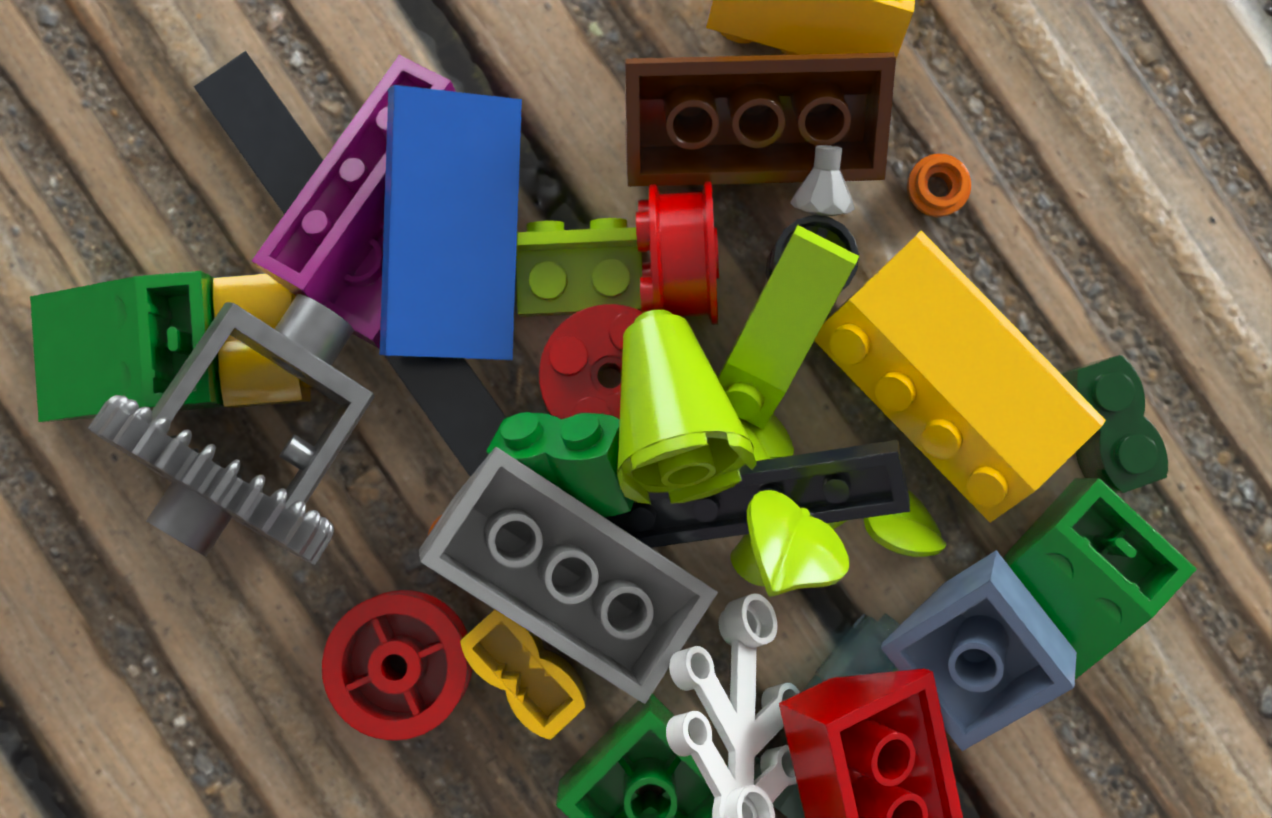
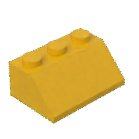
[706,0,915,59]

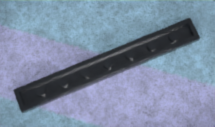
[194,51,507,477]

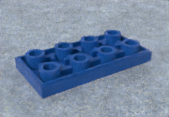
[380,85,522,360]

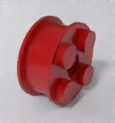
[636,181,719,325]
[539,304,642,420]
[322,590,473,741]

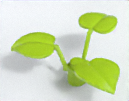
[730,414,946,597]

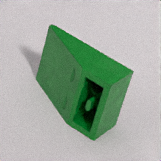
[30,271,224,423]
[1002,478,1197,680]

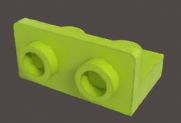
[516,218,642,317]

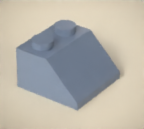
[881,550,1077,751]

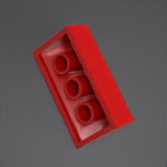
[779,668,963,818]

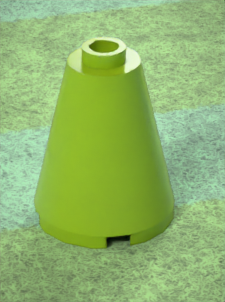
[617,310,756,504]

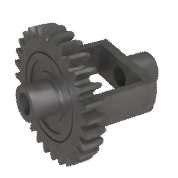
[88,294,374,565]

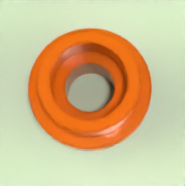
[907,154,971,217]

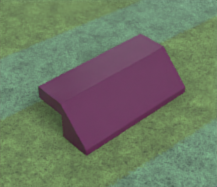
[251,55,456,349]

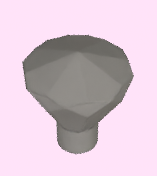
[790,145,855,217]

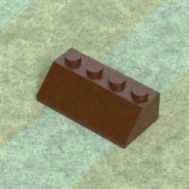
[625,52,896,187]

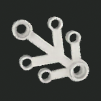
[666,594,800,818]

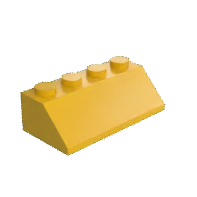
[814,230,1106,523]

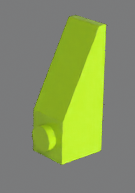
[717,225,859,429]

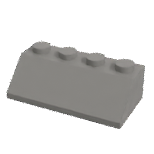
[419,446,718,704]

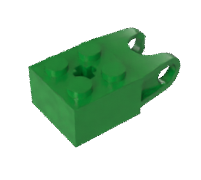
[556,694,728,818]

